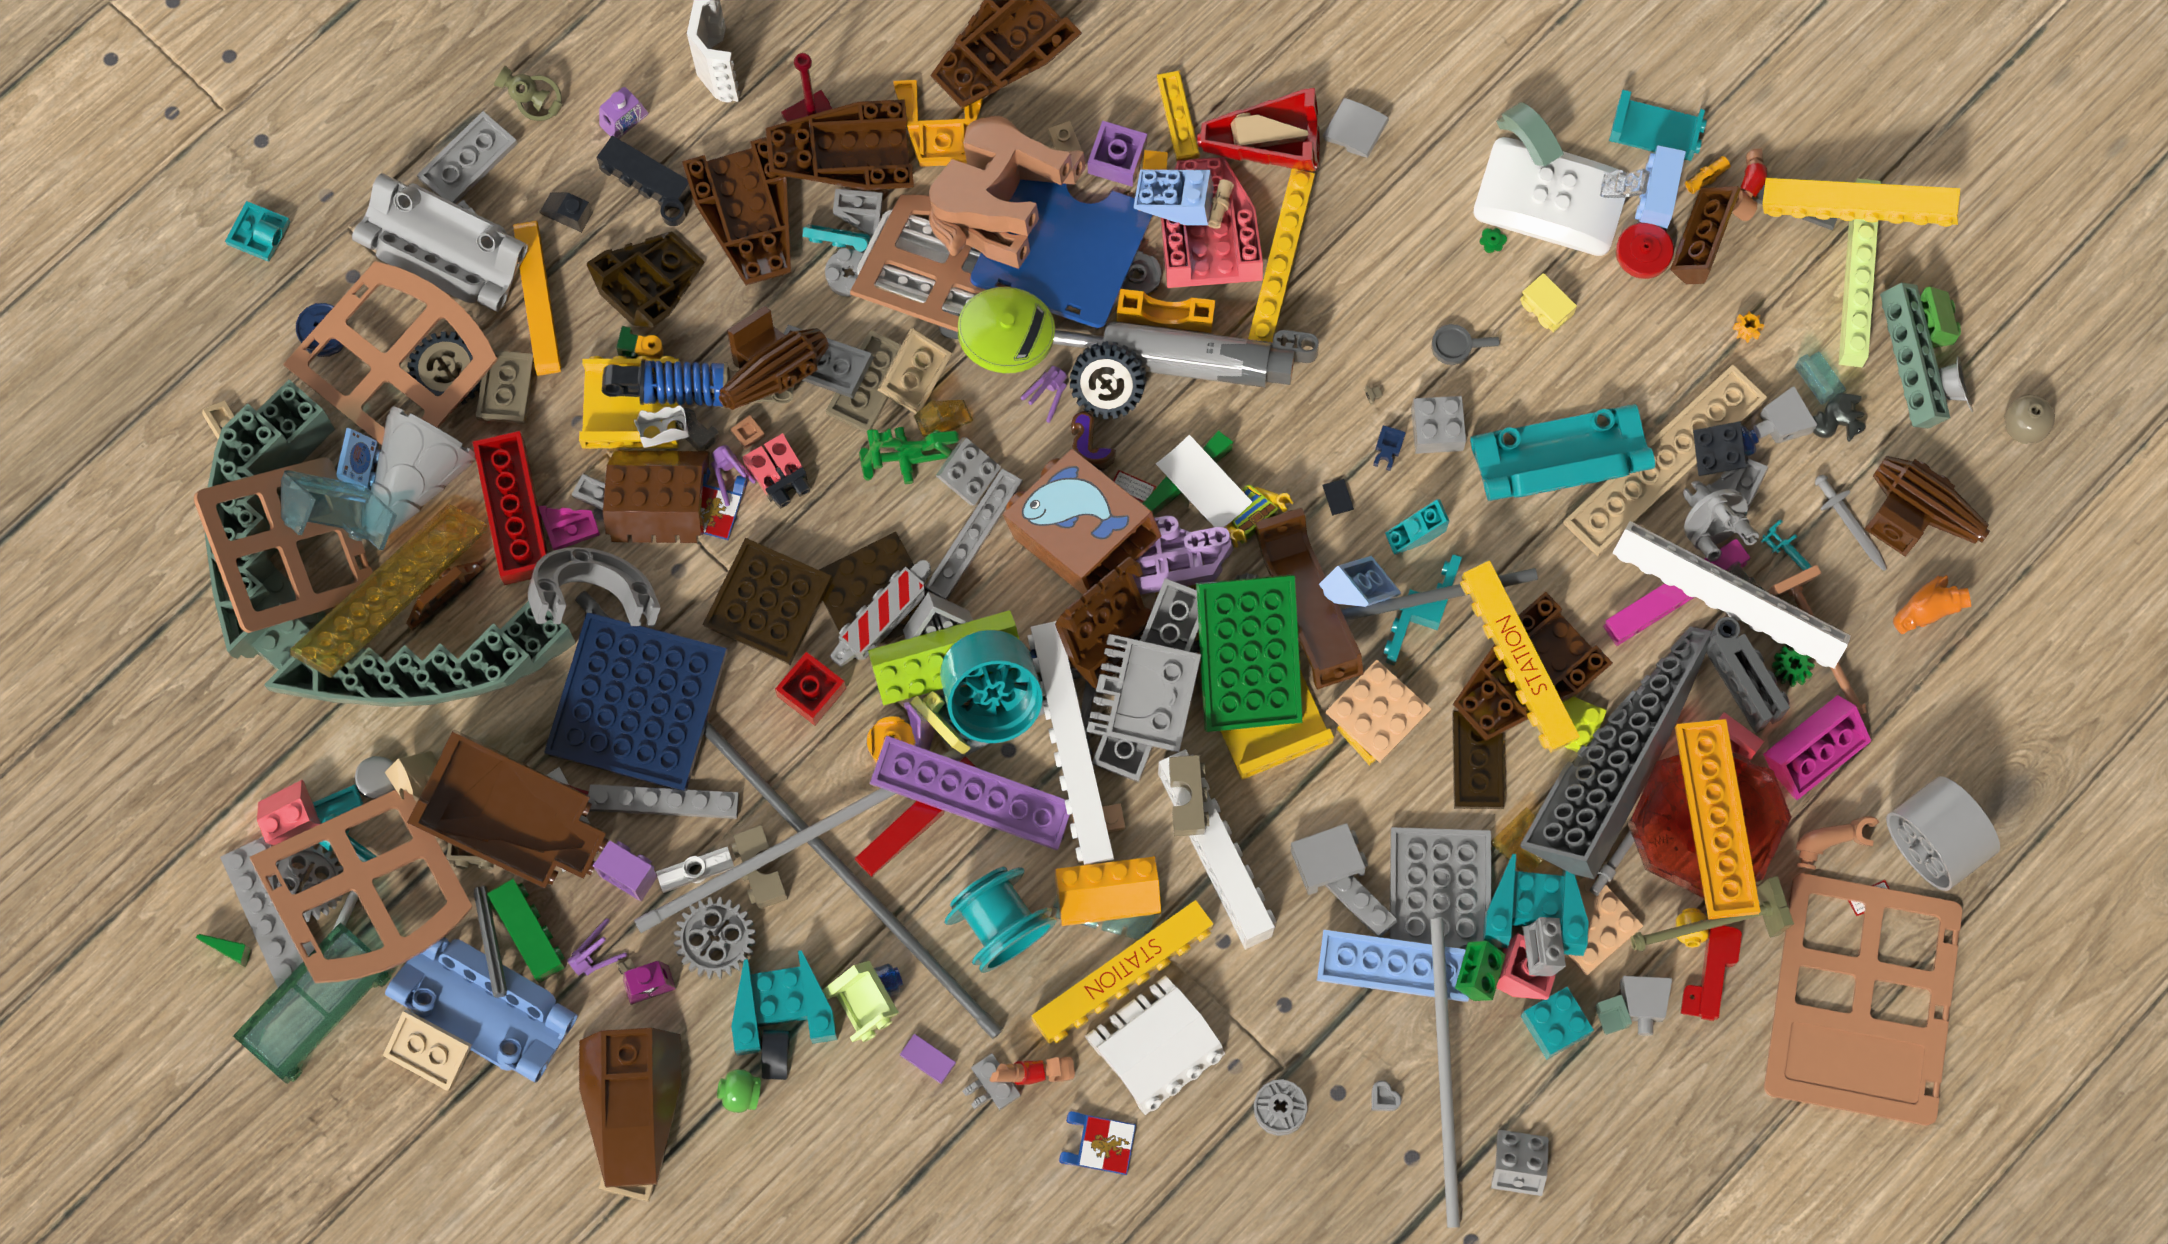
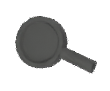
[1431,324,1499,365]

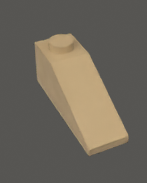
[1231,113,1308,148]

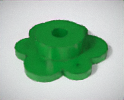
[1479,228,1507,253]

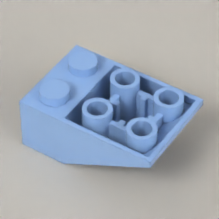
[1134,170,1214,225]

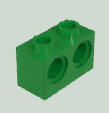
[1455,941,1506,1001]

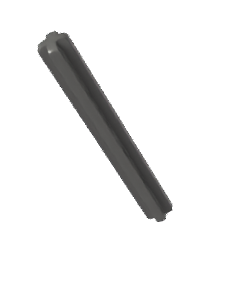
[474,886,507,998]

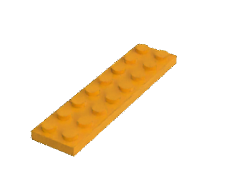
[1675,719,1761,919]

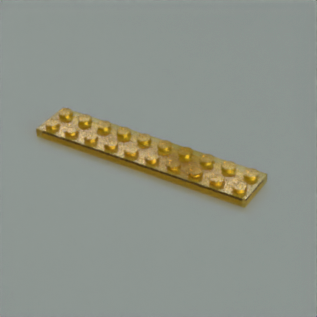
[290,503,488,678]

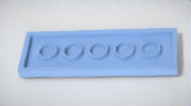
[1317,930,1469,1002]

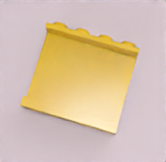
[579,356,680,448]
[1220,660,1334,780]

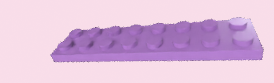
[869,736,1070,850]

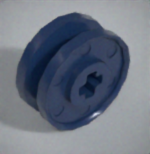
[296,303,348,357]

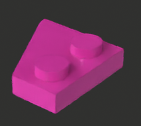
[539,506,600,551]

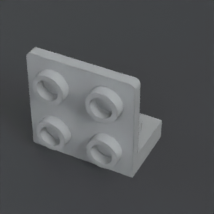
[1491,1130,1549,1196]

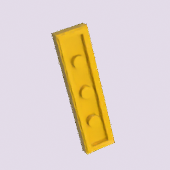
[1156,70,1200,162]

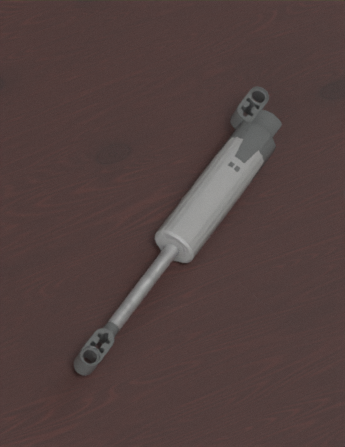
[939,309,1319,388]

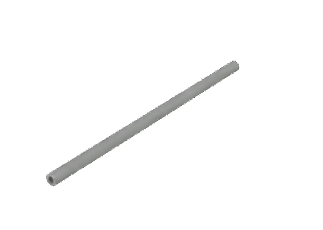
[1430,918,1460,1228]

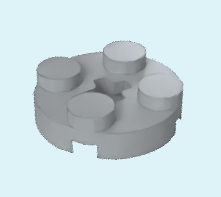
[825,248,863,297]

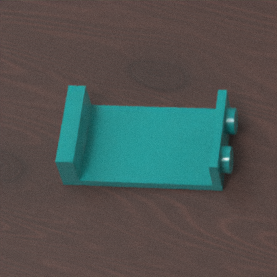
[1609,90,1707,161]

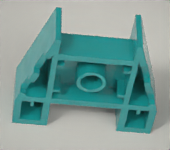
[1483,854,1589,956]
[731,950,838,1056]

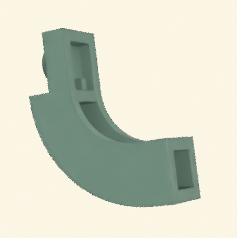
[1496,102,1564,166]

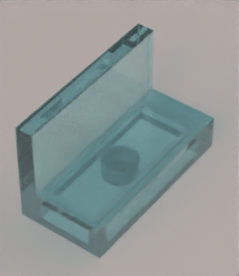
[1795,352,1846,405]

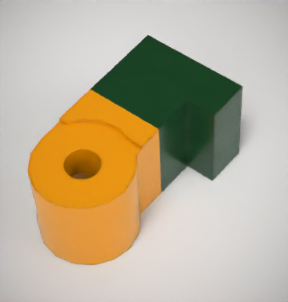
[616,326,663,359]

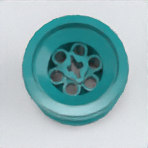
[944,867,1057,973]

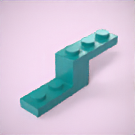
[1383,554,1462,666]

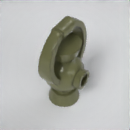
[494,65,563,121]

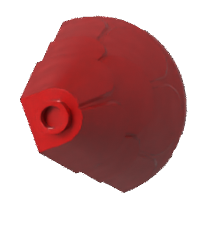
[1197,88,1320,171]

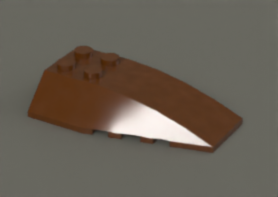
[931,0,1082,109]

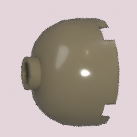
[2004,395,2055,444]

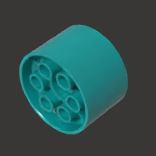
[940,630,1042,743]

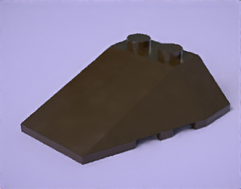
[587,231,705,327]

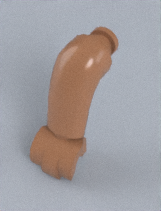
[1796,816,1880,870]

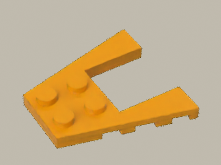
[893,80,983,167]

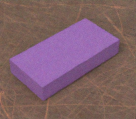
[900,1034,956,1084]

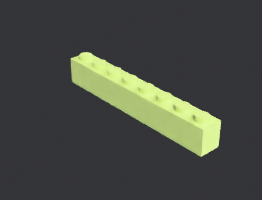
[1838,178,1881,367]

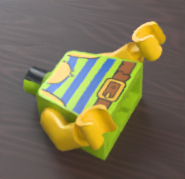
[1224,485,1294,548]

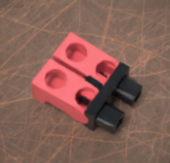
[743,433,810,509]

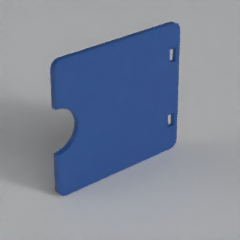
[970,179,1153,328]

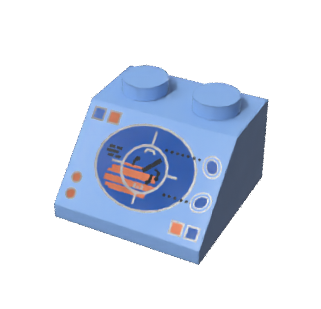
[336,428,381,494]

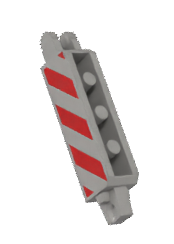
[830,559,931,668]

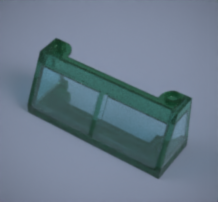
[233,922,393,1084]

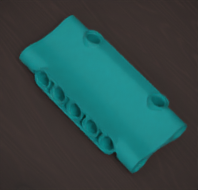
[1470,404,1655,501]

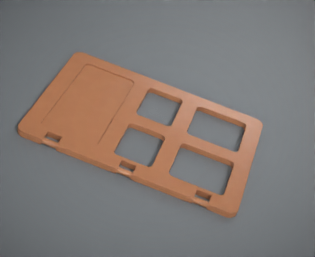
[1764,873,1962,1126]

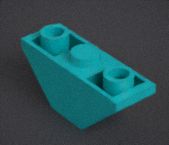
[1385,499,1449,554]

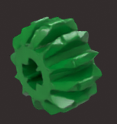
[1771,647,1815,687]

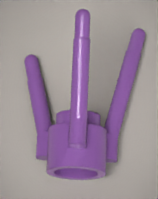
[1021,366,1067,423]
[711,445,756,506]
[567,918,627,976]

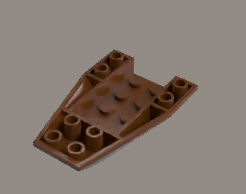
[765,99,914,190]
[682,137,791,286]
[1453,592,1613,741]
[579,1028,682,1188]

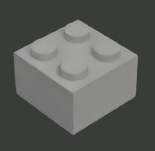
[1411,396,1466,454]

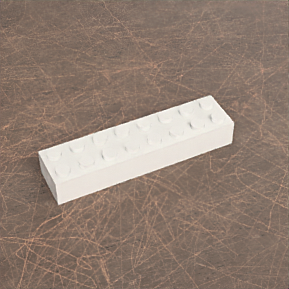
[1158,749,1276,950]

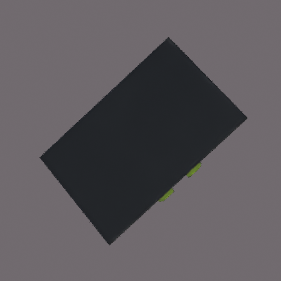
[1322,479,1354,516]

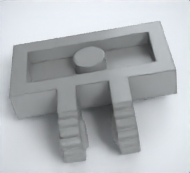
[962,1054,1021,1111]

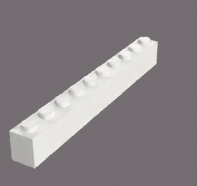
[1613,521,1851,669]
[1027,621,1114,865]

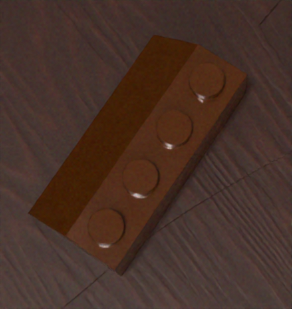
[1670,186,1741,285]

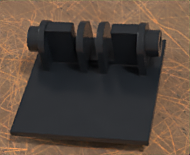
[1693,421,1749,476]

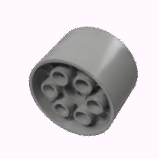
[1886,776,2000,891]

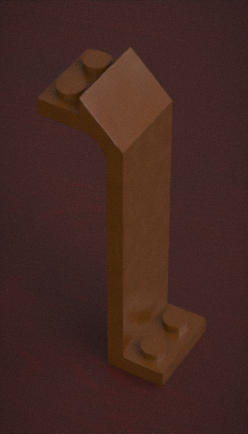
[1255,507,1363,690]

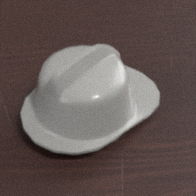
[1938,356,1974,412]

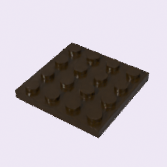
[819,531,928,660]
[702,538,833,665]

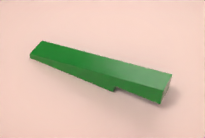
[1143,430,1233,517]

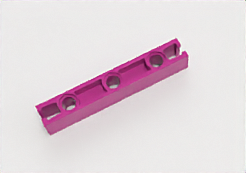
[1603,538,1750,646]

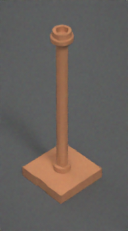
[1766,565,1867,715]

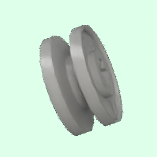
[1254,1079,1307,1136]

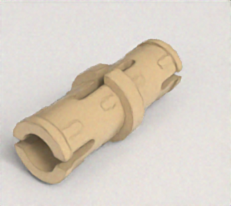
[1208,179,1234,229]

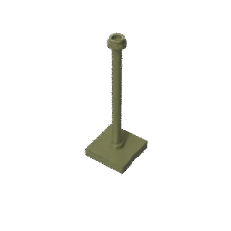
[1630,876,1794,951]

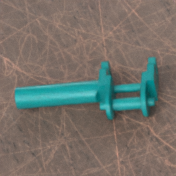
[1761,519,1813,571]

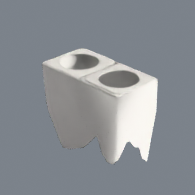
[634,405,689,448]

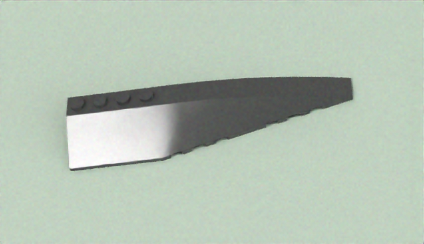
[1520,626,1711,879]

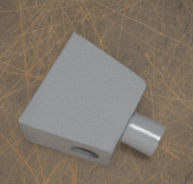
[1754,387,1817,443]
[1620,976,1672,1036]

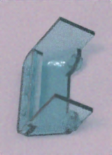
[281,470,397,550]

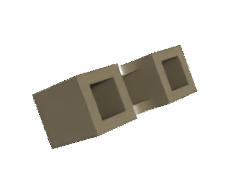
[1169,755,1209,837]
[731,825,787,909]

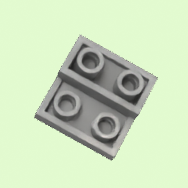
[1323,98,1389,158]

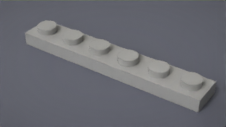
[925,468,1023,600]
[588,784,739,819]

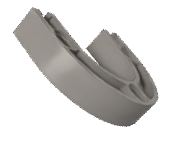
[528,547,660,627]

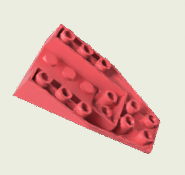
[1161,157,1263,288]

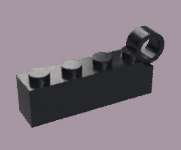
[596,135,691,226]

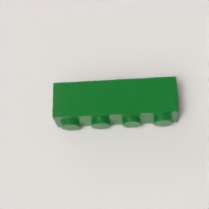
[487,878,565,983]

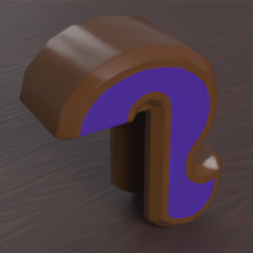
[1071,411,1116,470]

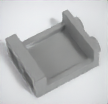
[1291,823,1368,895]

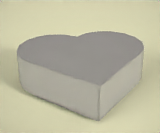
[1371,1081,1401,1111]

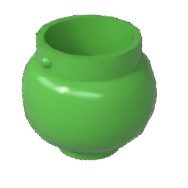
[717,1069,761,1113]

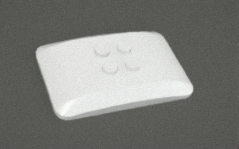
[1473,137,1630,256]
[857,210,1006,314]

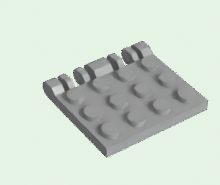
[1087,634,1201,752]

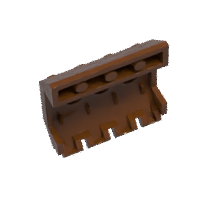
[603,450,710,543]
[1055,557,1152,689]

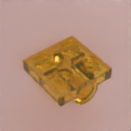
[1491,807,1544,873]

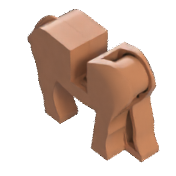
[929,116,1086,269]

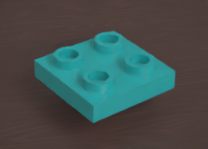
[225,201,291,262]

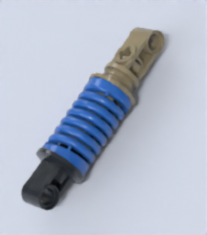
[602,359,794,408]

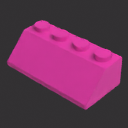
[1763,695,1871,800]

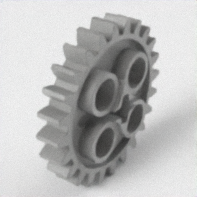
[262,845,343,922]
[674,897,756,979]

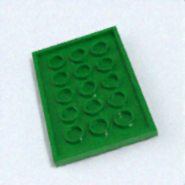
[1196,575,1303,732]

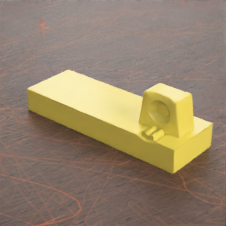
[910,691,971,755]

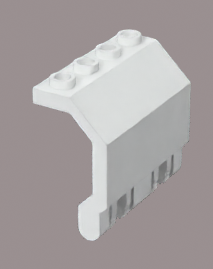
[687,0,740,103]
[1085,975,1225,1115]

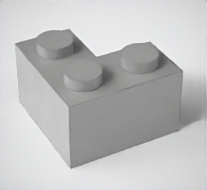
[903,592,973,639]

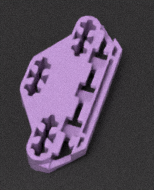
[1132,516,1233,595]

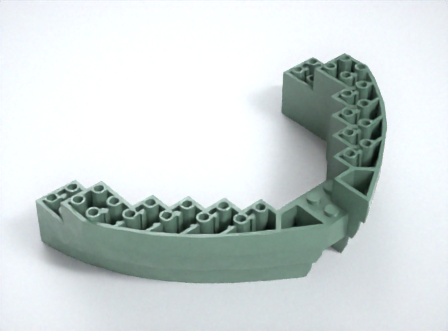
[205,379,576,707]

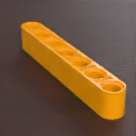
[513,220,562,376]

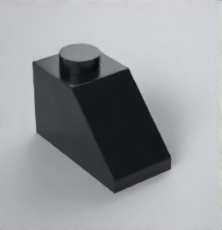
[540,192,593,233]

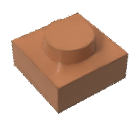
[731,415,765,450]

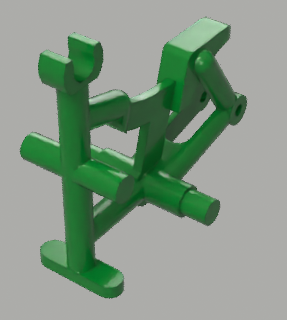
[859,427,960,484]

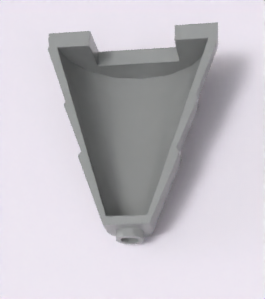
[365,406,476,538]

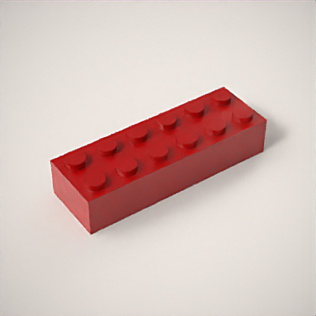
[473,431,548,585]

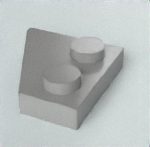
[833,189,883,236]
[1706,458,1768,509]

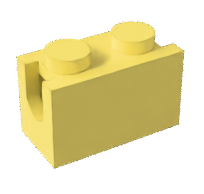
[1520,273,1577,333]

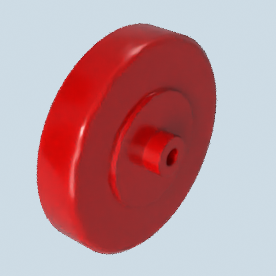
[1616,222,1674,279]

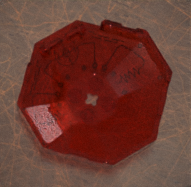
[1628,752,1792,899]

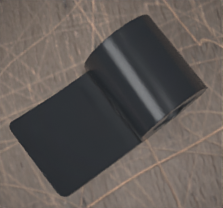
[762,1030,790,1080]

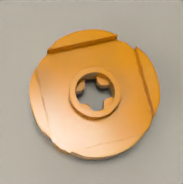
[867,716,916,762]

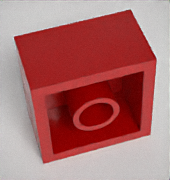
[775,652,846,726]

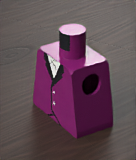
[623,961,676,1005]

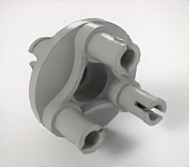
[1683,481,1759,562]

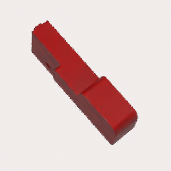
[1680,926,1742,1021]

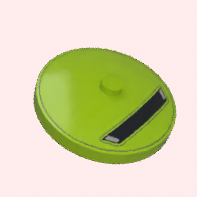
[958,287,1055,373]

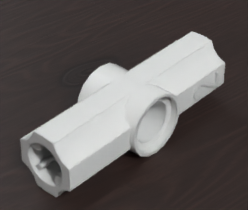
[656,847,734,893]

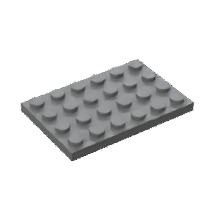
[1390,827,1491,949]

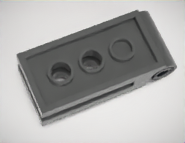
[1706,617,1790,734]

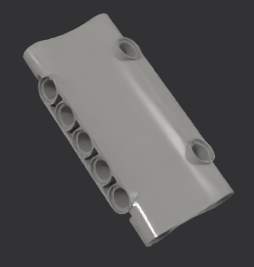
[352,173,528,312]

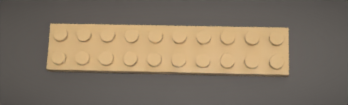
[1563,364,1767,557]

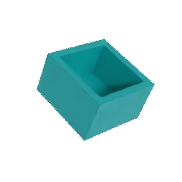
[1520,987,1594,1060]

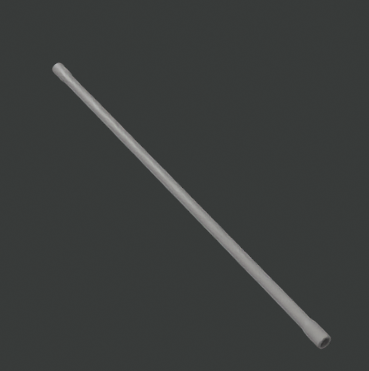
[634,690,1078,933]

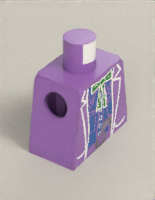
[599,87,649,139]

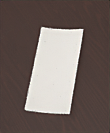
[1156,435,1252,528]

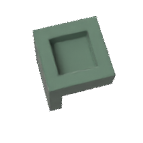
[1595,995,1632,1035]

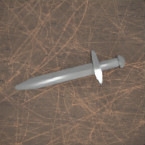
[1815,475,1886,571]

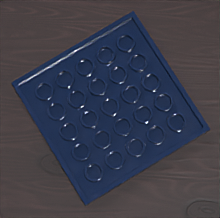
[544,612,728,792]

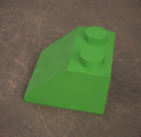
[1920,287,1961,348]

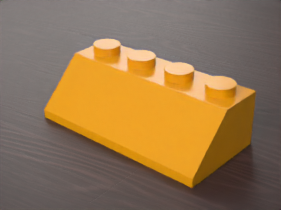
[1055,856,1161,926]

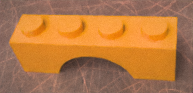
[1117,289,1215,333]

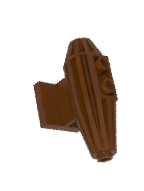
[719,306,829,410]
[1865,456,1990,557]

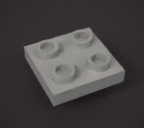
[936,437,1001,505]

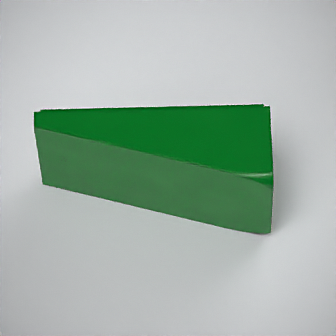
[196,934,251,967]

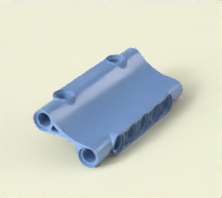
[385,937,578,1083]

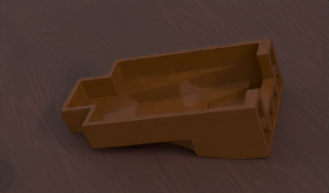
[407,730,609,888]

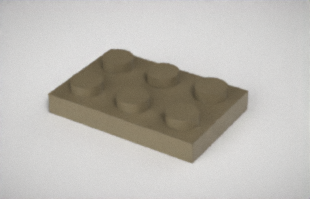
[476,350,534,424]

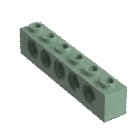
[1880,283,1951,429]

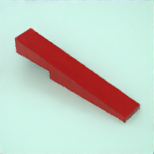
[855,756,977,877]

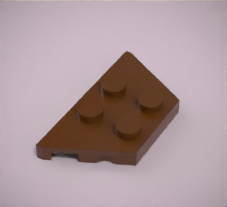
[406,562,484,631]

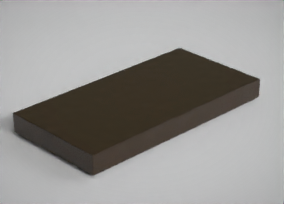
[1452,711,1504,809]

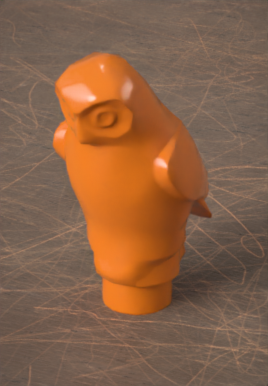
[1893,575,1971,634]

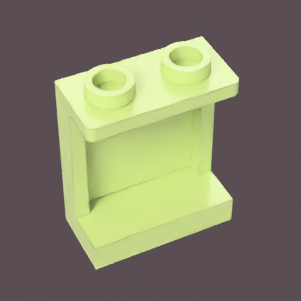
[822,961,899,1042]

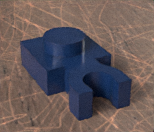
[1373,425,1406,471]

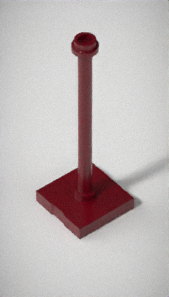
[781,53,833,122]

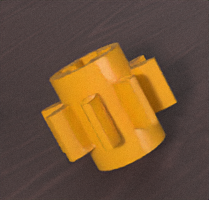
[1733,311,1764,343]

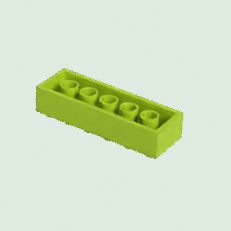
[868,610,1019,706]

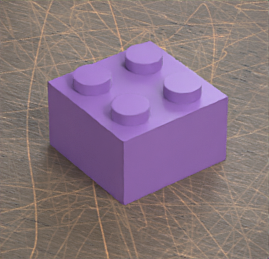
[1088,121,1147,187]
[593,840,657,901]

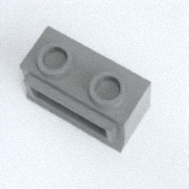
[1523,917,1566,976]

